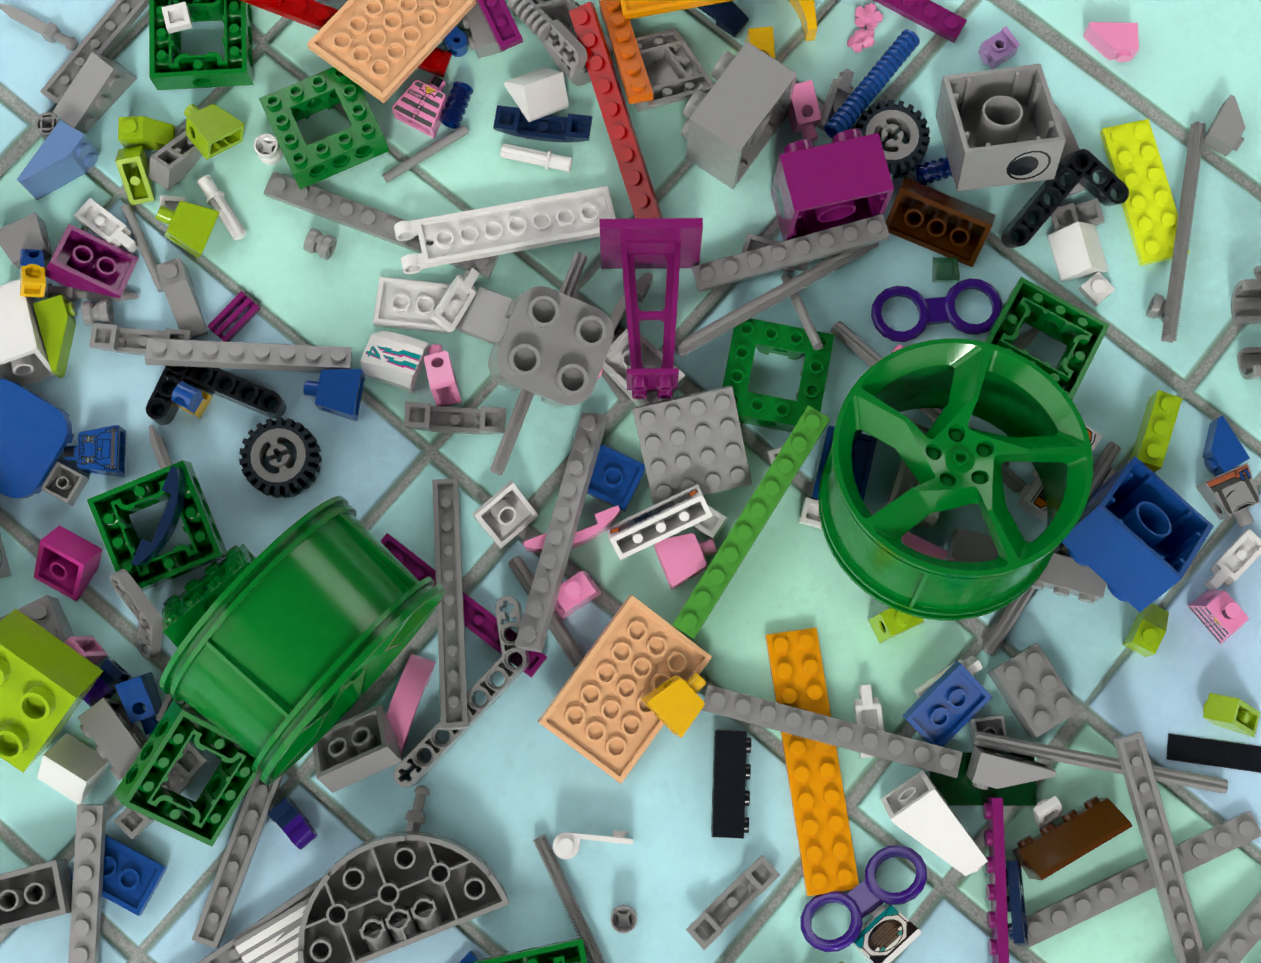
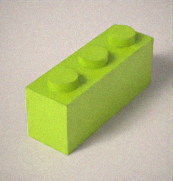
[1130,390,1183,473]

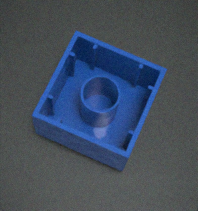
[1062,456,1214,612]

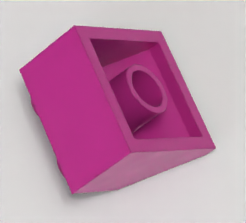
[33,525,103,601]

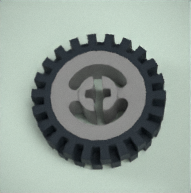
[855,100,930,178]
[239,417,322,498]

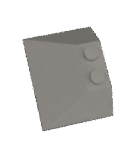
[612,28,714,112]

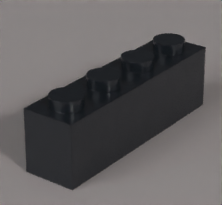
[711,730,751,839]

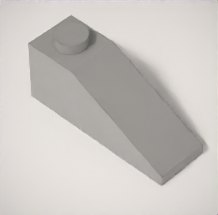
[149,131,203,190]
[156,257,208,339]
[966,745,1056,790]

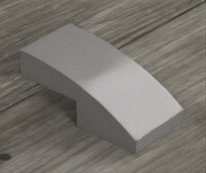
[1051,198,1105,232]

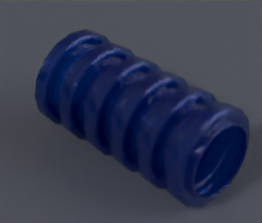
[439,81,474,129]
[916,156,953,185]

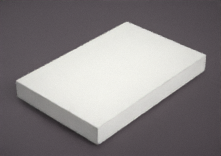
[373,276,450,334]

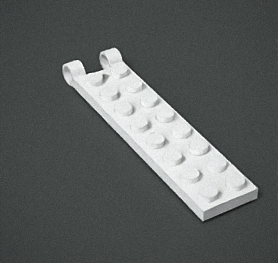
[394,186,616,274]

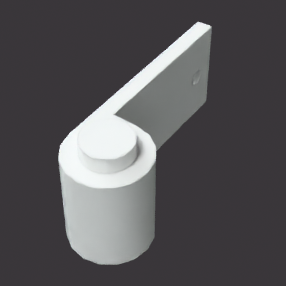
[553,830,633,860]

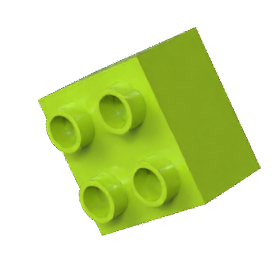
[0,609,103,773]

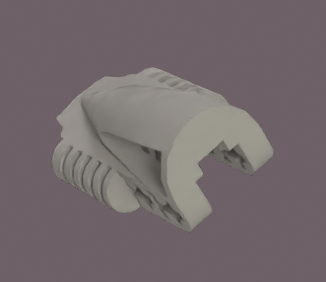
[507,0,612,86]

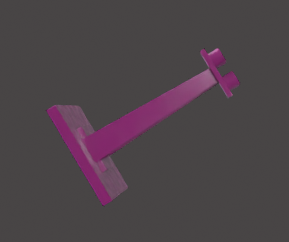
[599,218,703,400]

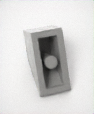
[1203,94,1246,156]

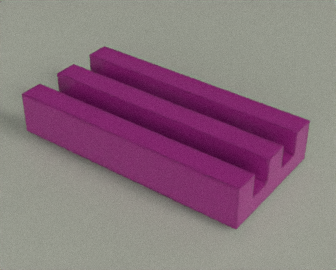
[207,291,261,342]

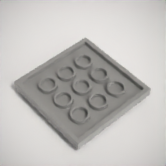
[632,385,752,505]

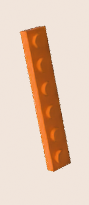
[599,0,653,104]

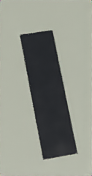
[1166,733,1261,773]

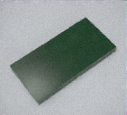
[929,753,1037,806]

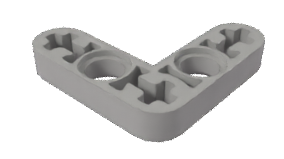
[110,569,163,660]

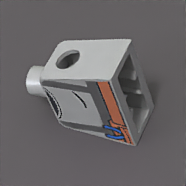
[1196,463,1260,528]

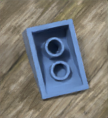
[16,120,99,200]

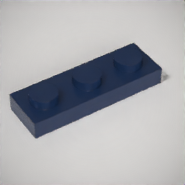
[1006,861,1029,947]

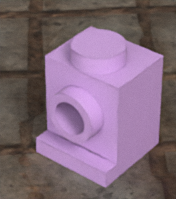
[978,27,1020,70]

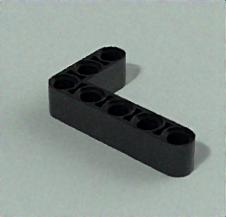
[1001,149,1129,248]
[146,366,286,425]

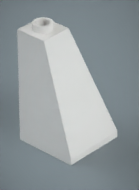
[0,279,55,387]
[880,770,988,876]

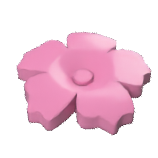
[854,3,883,30]
[847,29,875,53]

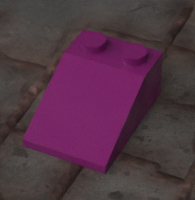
[45,224,139,298]

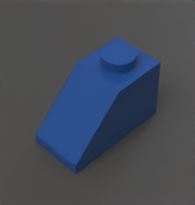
[1202,415,1250,477]

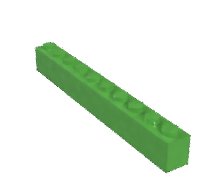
[672,405,831,639]

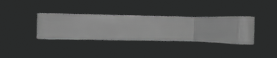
[394,596,530,787]

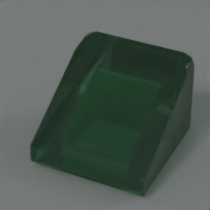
[932,257,960,283]

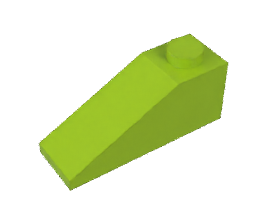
[33,294,77,378]

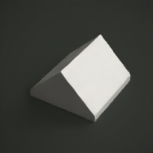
[504,67,569,122]
[1047,221,1109,282]
[473,481,539,548]
[37,733,110,804]

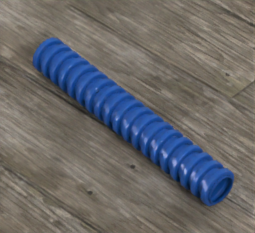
[824,29,920,138]

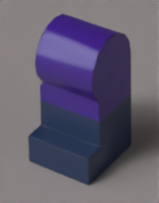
[83,658,131,707]
[267,798,318,850]

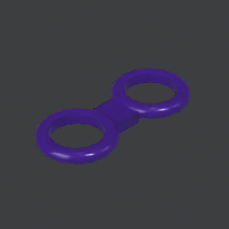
[871,278,1002,342]
[800,845,927,952]

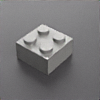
[41,462,89,506]
[969,715,1007,750]

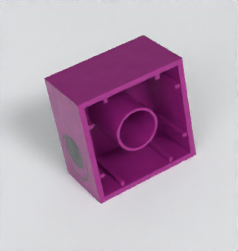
[771,129,894,241]

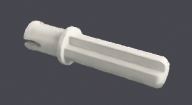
[500,144,573,173]
[197,175,246,241]

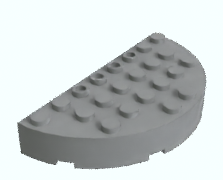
[298,831,509,963]

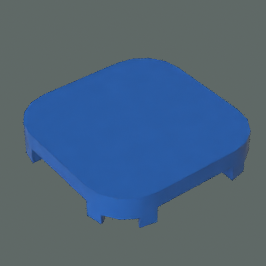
[0,379,74,499]

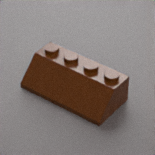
[886,178,995,267]
[1012,796,1132,880]

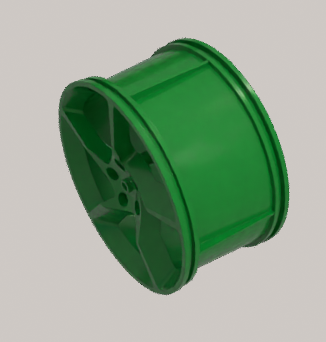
[818,339,1093,621]
[159,496,446,785]

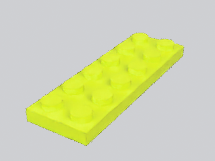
[1100,119,1190,266]

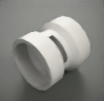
[254,133,283,165]

